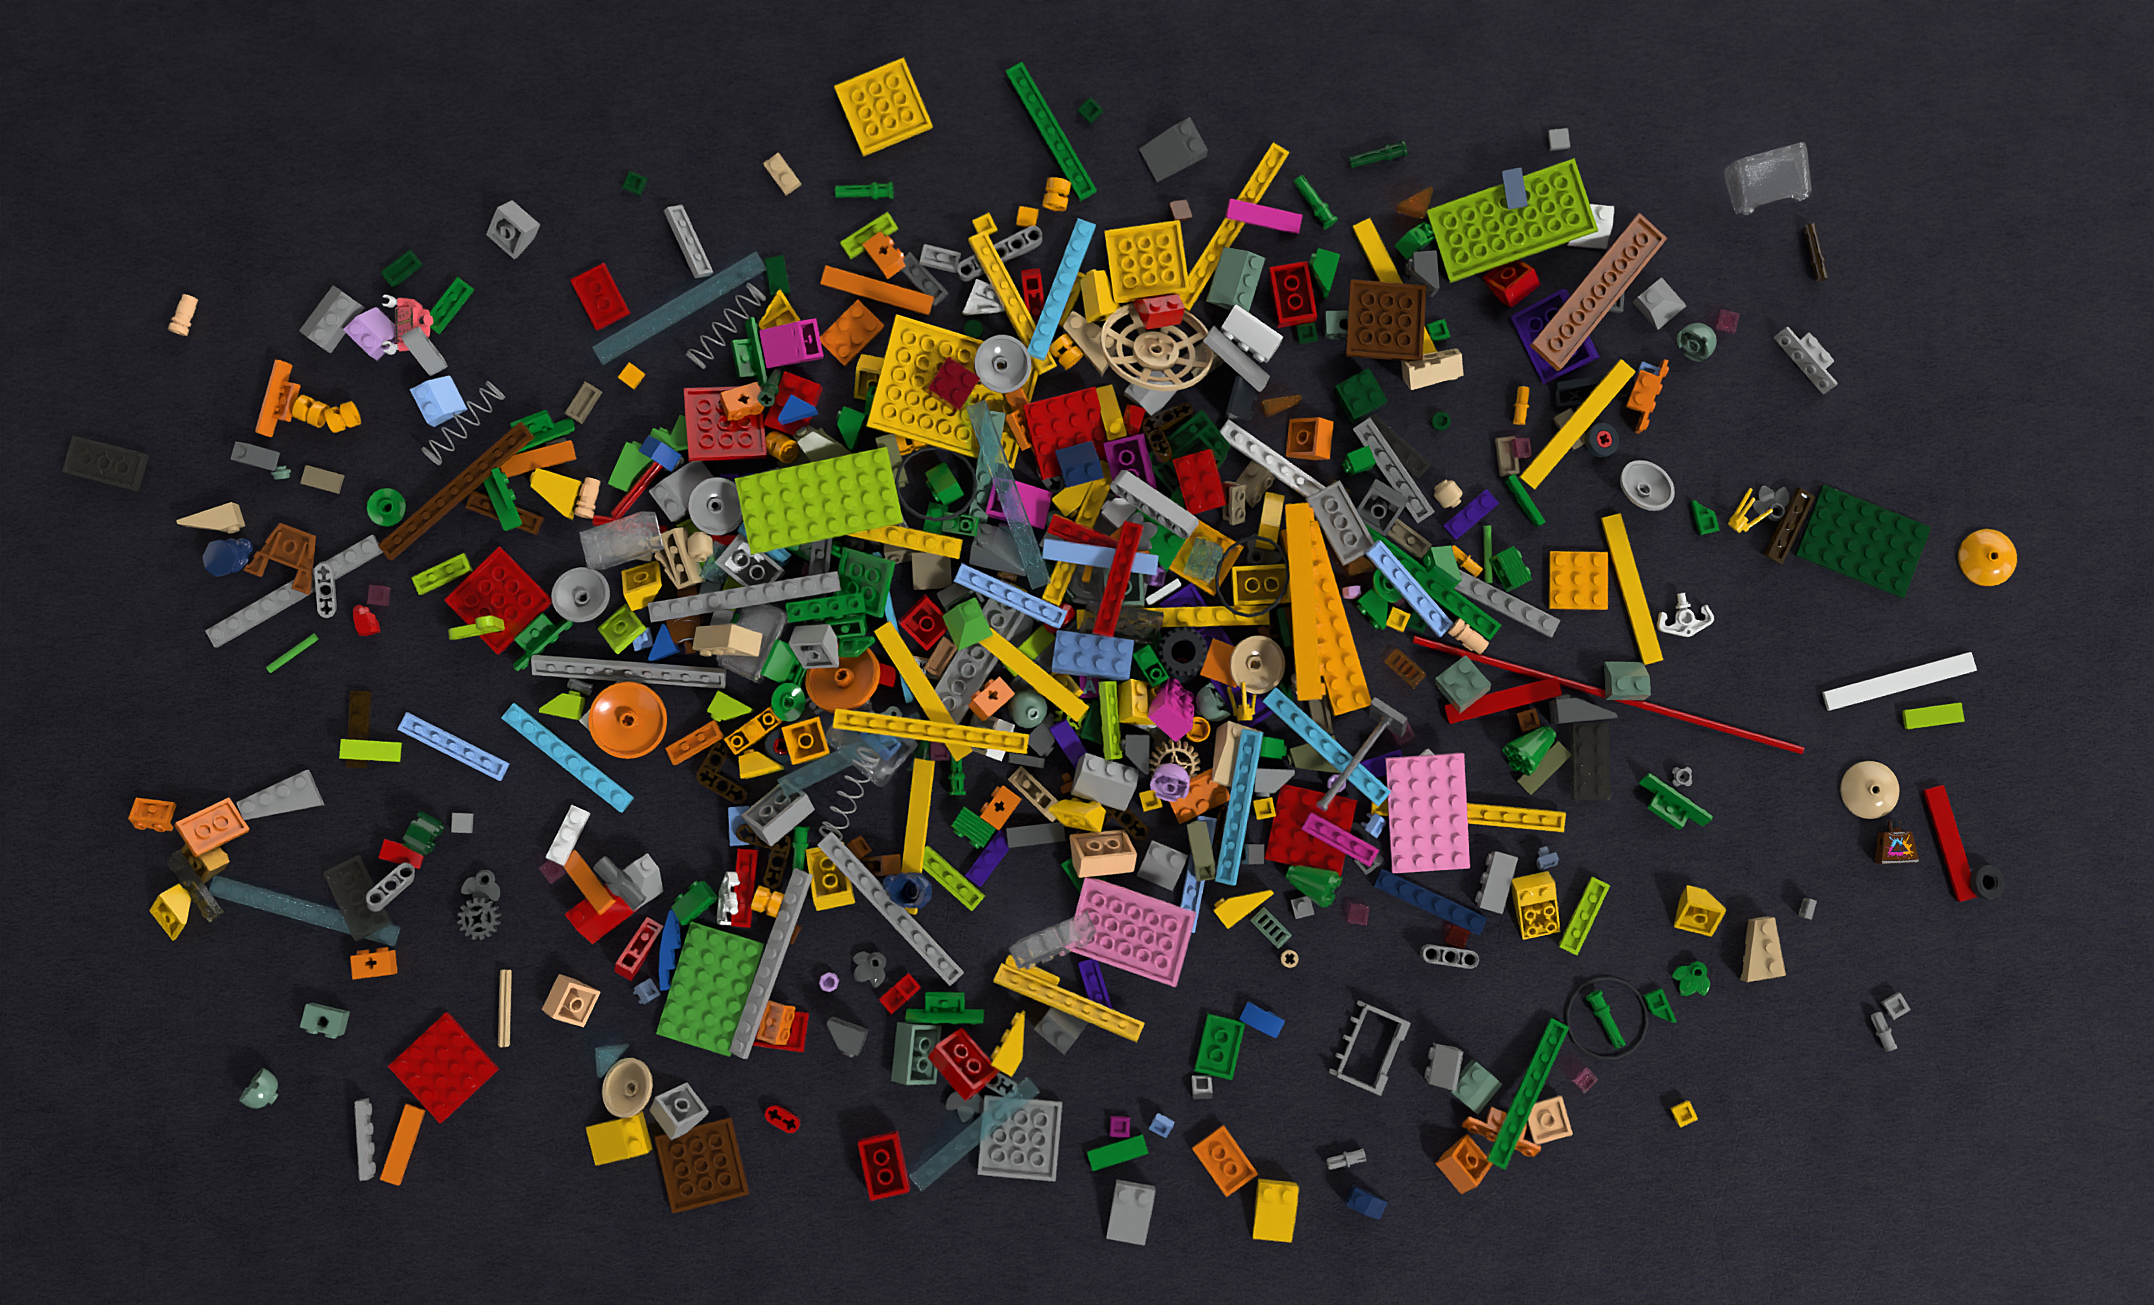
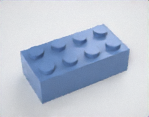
[1052,630,1134,682]

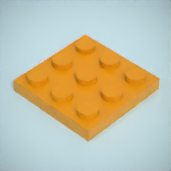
[1169,520,1244,596]
[1549,551,1608,610]

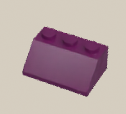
[1103,433,1157,498]

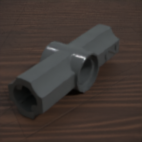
[593,856,646,910]

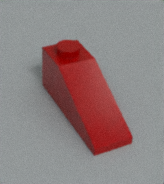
[1021,268,1045,326]
[614,917,664,981]

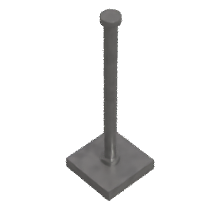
[1316,697,1407,811]

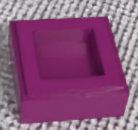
[1110,1116,1130,1137]

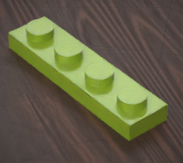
[1099,681,1122,760]
[922,845,985,911]
[1558,877,1610,955]

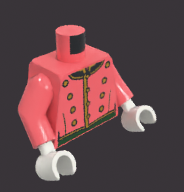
[382,295,433,355]

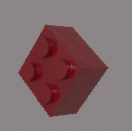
[924,356,980,413]

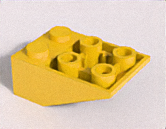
[1118,679,1161,725]
[1511,871,1560,940]
[991,1010,1025,1077]

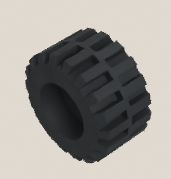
[1158,627,1207,676]

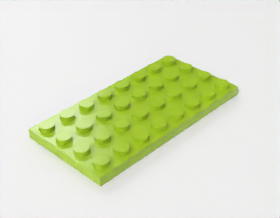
[1427,158,1598,283]
[735,447,903,555]

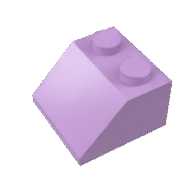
[343,307,396,360]

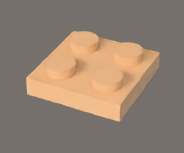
[1527,1096,1573,1145]

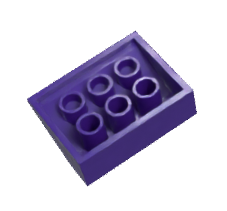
[1510,289,1600,384]

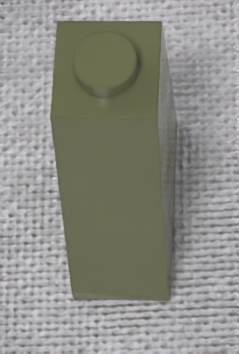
[793,425,852,463]
[876,434,909,489]
[1286,735,1341,774]
[1187,821,1215,882]

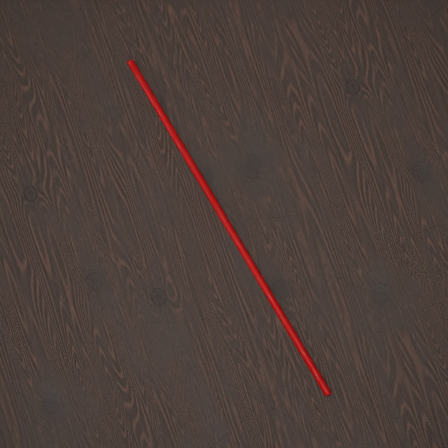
[1412,636,1804,754]

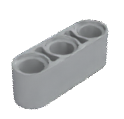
[401,326,448,376]
[366,863,415,911]
[1420,944,1479,969]

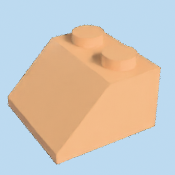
[542,974,601,1027]

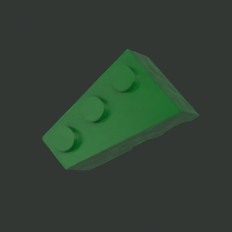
[1133,509,1186,573]

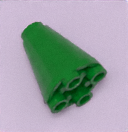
[1502,725,1556,776]
[1286,865,1343,908]

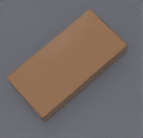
[923,636,958,679]

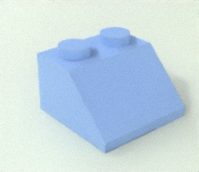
[410,376,468,427]

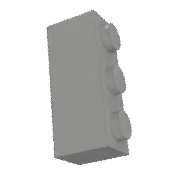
[1475,851,1518,914]

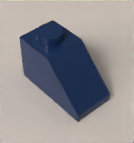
[1344,1184,1388,1220]

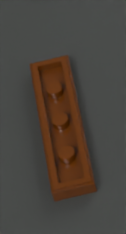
[465,491,544,535]

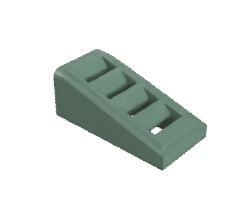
[1250,907,1292,949]

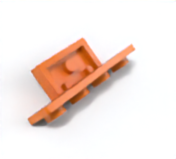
[255,359,301,437]
[1626,359,1669,434]
[1005,387,1035,455]
[1462,1107,1541,1157]

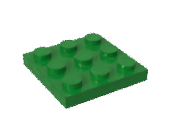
[832,547,895,617]

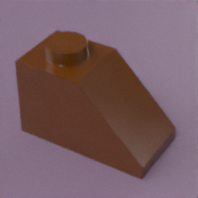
[859,854,902,876]

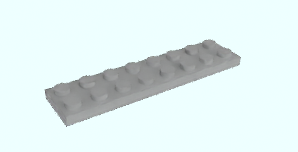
[922,578,1025,725]

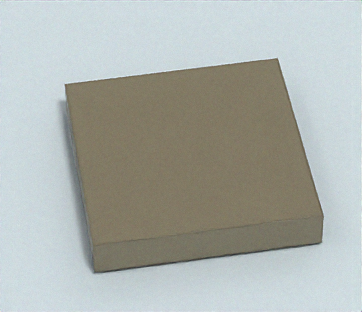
[911,551,952,590]

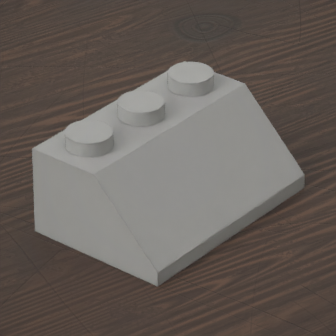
[299,285,364,353]
[1070,753,1140,811]
[741,779,815,846]

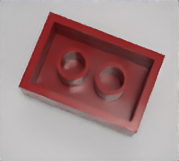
[1268,261,1317,328]
[764,371,823,438]
[1173,449,1228,515]
[858,1130,911,1201]

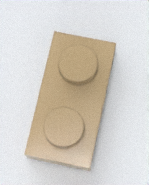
[763,153,801,195]

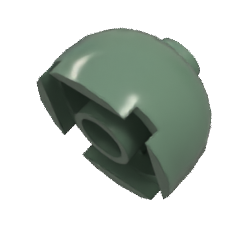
[1676,322,1717,362]
[1195,683,1231,722]
[1008,689,1047,728]
[239,1068,278,1109]

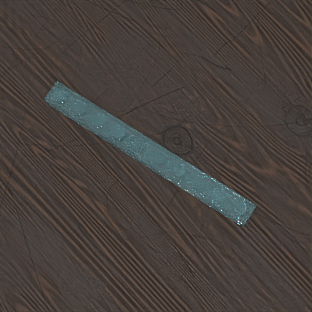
[592,252,766,365]
[966,401,1051,589]
[208,875,401,946]

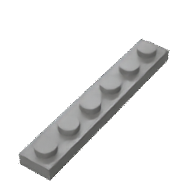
[1353,417,1435,523]
[1454,570,1560,638]

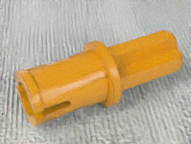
[1513,386,1529,425]
[1452,545,1483,578]

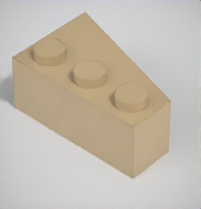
[1063,311,1117,377]
[1401,349,1463,390]
[644,527,705,589]
[692,624,762,656]
[1740,916,1786,982]

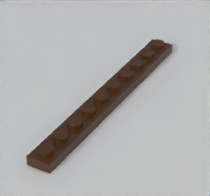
[378,421,534,560]

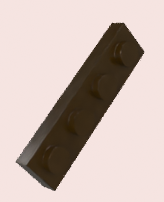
[1764,488,1815,565]
[346,691,372,768]

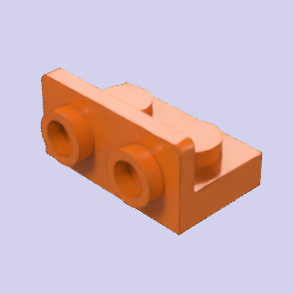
[128,798,176,832]
[756,1000,795,1045]

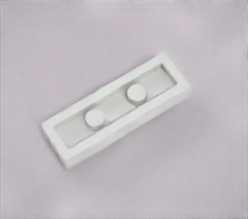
[546,805,590,866]

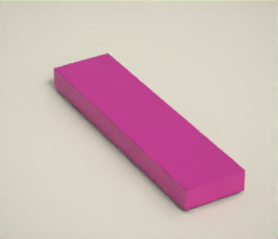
[1225,199,1302,234]
[1302,812,1379,867]

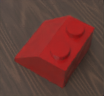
[1482,259,1541,308]
[1133,294,1185,330]
[898,594,948,651]

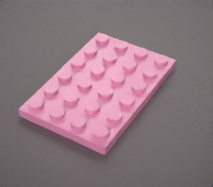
[1385,753,1470,873]
[1066,876,1197,987]

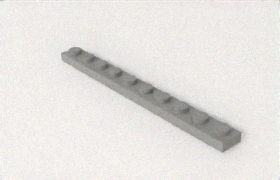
[206,535,383,648]
[648,571,841,622]
[531,655,726,689]
[817,831,964,986]
[729,868,813,1059]

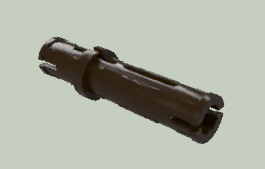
[1803,223,1829,282]

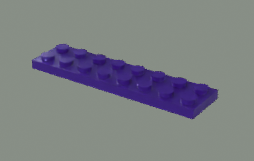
[1160,583,1274,728]

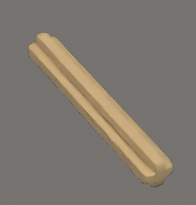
[498,969,512,1047]

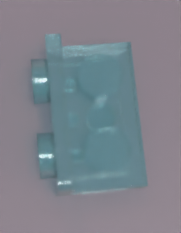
[1183,537,1223,584]
[699,541,729,585]

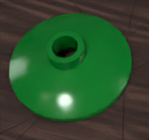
[367,488,406,526]
[1373,568,1403,603]
[771,683,806,721]

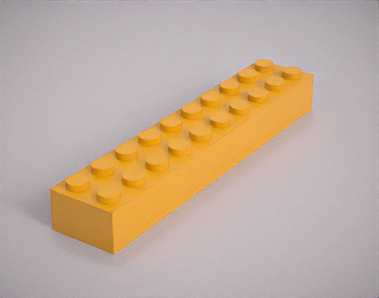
[1285,503,1326,701]
[1279,520,1372,716]

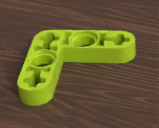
[448,616,505,640]

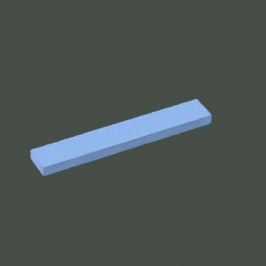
[1042,538,1159,575]
[1365,540,1453,637]
[954,564,1068,629]
[397,712,510,781]
[1180,815,1217,933]

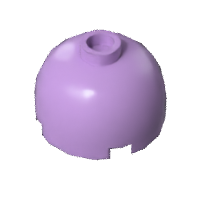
[1150,763,1190,802]

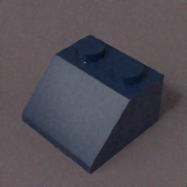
[1055,441,1104,488]

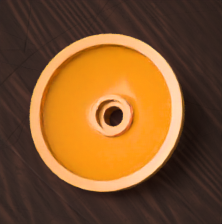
[1958,529,2017,586]

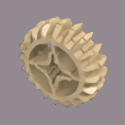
[1149,739,1200,778]

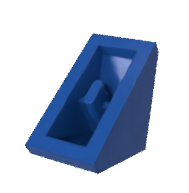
[778,395,818,425]
[639,435,682,472]
[648,624,680,662]

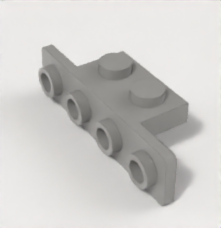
[1774,327,1837,394]

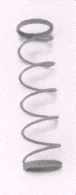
[686,283,766,369]
[421,381,505,465]
[819,747,880,841]

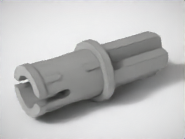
[1871,1012,1897,1052]
[1326,1149,1366,1169]

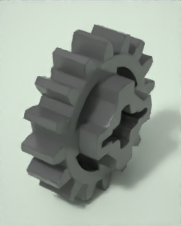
[457,897,501,940]

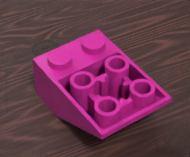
[759,318,823,368]
[986,476,1053,530]
[1148,675,1196,742]

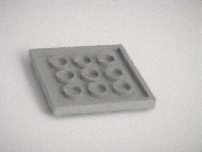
[978,1095,1062,1181]

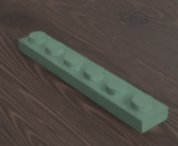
[968,410,1005,524]

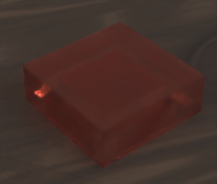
[1445,924,1470,949]

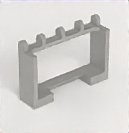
[1329,1000,1410,1096]

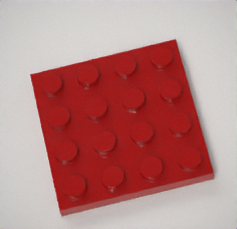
[684,386,767,461]
[1022,387,1108,480]
[444,547,552,655]
[1265,784,1357,876]
[388,1012,499,1123]

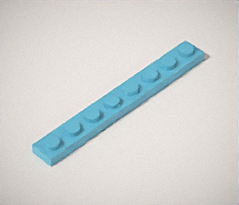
[1027,218,1096,361]
[1262,687,1391,806]
[502,703,634,813]
[1215,729,1263,885]

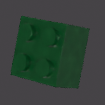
[1333,368,1388,423]

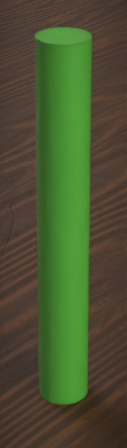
[1483,525,1492,583]
[266,634,319,673]

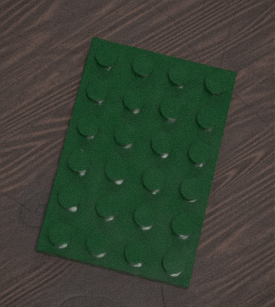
[1795,485,1931,599]

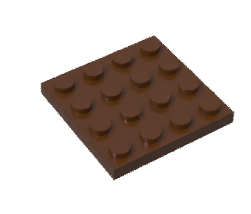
[1345,279,1426,361]
[655,1117,749,1214]

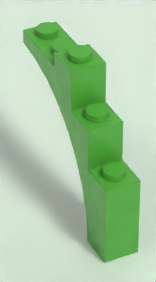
[608,415,688,493]

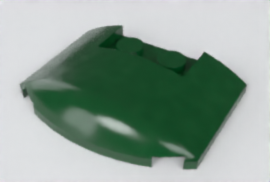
[1149,410,1231,494]

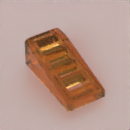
[1260,394,1302,418]
[1384,648,1426,689]

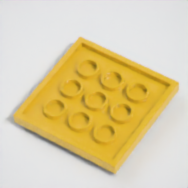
[834,58,933,156]
[1105,220,1190,304]

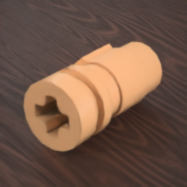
[168,294,198,336]
[574,477,600,519]
[1448,618,1489,654]

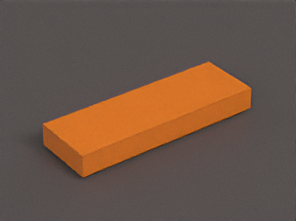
[665,720,724,766]

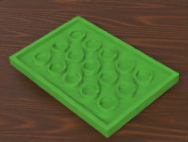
[656,921,765,1057]

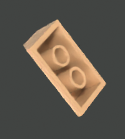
[1070,829,1137,878]

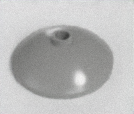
[974,335,1031,393]
[1620,460,1675,511]
[688,477,743,535]
[552,567,610,622]

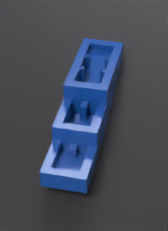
[659,910,682,991]

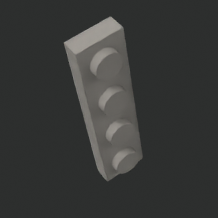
[664,205,713,278]
[355,1098,376,1181]

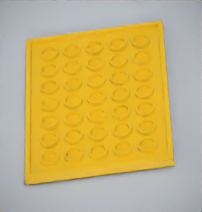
[866,314,1038,469]

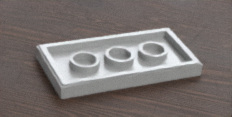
[1203,326,1270,392]
[1305,480,1375,566]

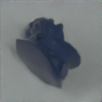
[203,538,253,577]
[883,872,932,909]

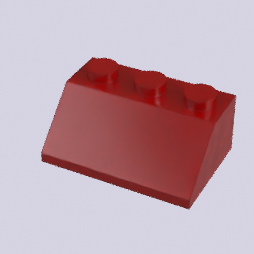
[565,883,640,944]
[927,1028,1000,1101]

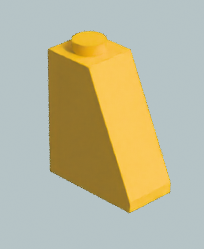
[1080,269,1121,323]
[530,468,584,520]

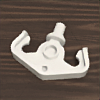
[1657,593,1714,637]
[717,872,740,925]

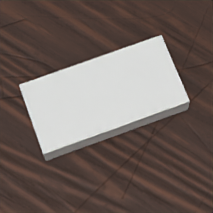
[1145,578,1181,606]

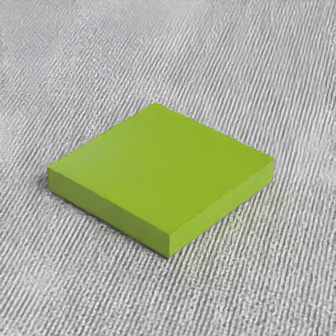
[597,604,647,654]

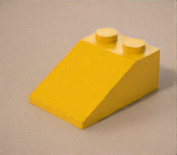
[1048,798,1106,833]
[806,842,855,911]
[586,1111,652,1165]
[1252,1179,1299,1242]

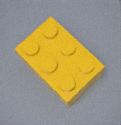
[1231,564,1292,606]

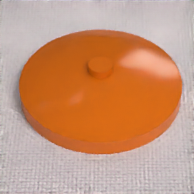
[806,641,880,713]
[588,681,667,759]

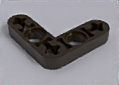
[1141,403,1195,463]
[696,734,748,804]
[1077,804,1149,841]
[736,824,791,889]

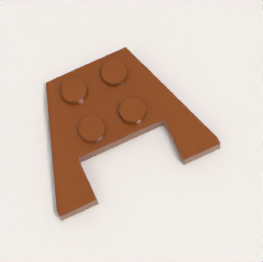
[244,523,316,595]

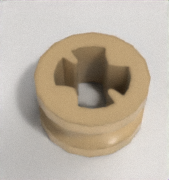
[1280,950,1298,968]

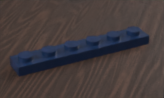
[1373,869,1487,936]

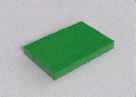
[1194,1013,1245,1080]

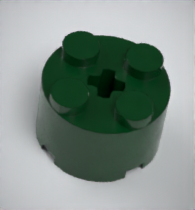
[401,811,445,856]

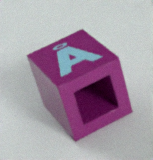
[1079,676,1100,699]

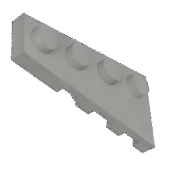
[236,770,324,820]

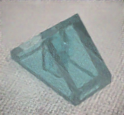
[595,1043,629,1078]

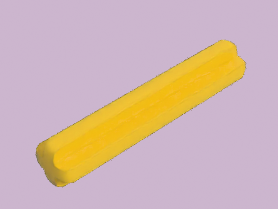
[1005,955,1060,986]

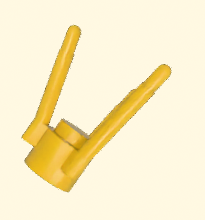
[1728,488,1773,533]
[1227,681,1257,721]

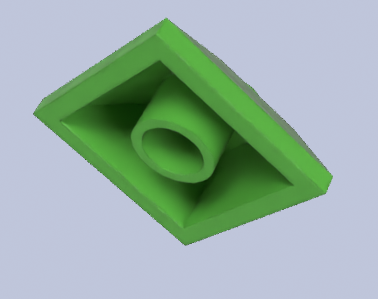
[942,598,993,651]

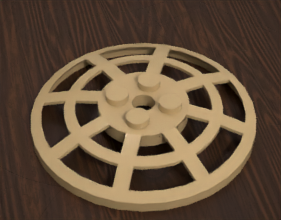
[1100,303,1214,391]

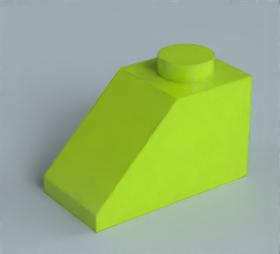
[539,691,585,720]
[707,691,754,722]

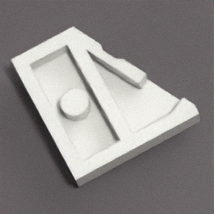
[963,279,1005,315]

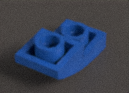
[1239,1002,1285,1038]

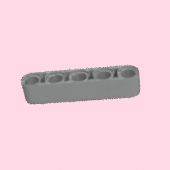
[957,226,1042,282]
[1110,470,1199,539]

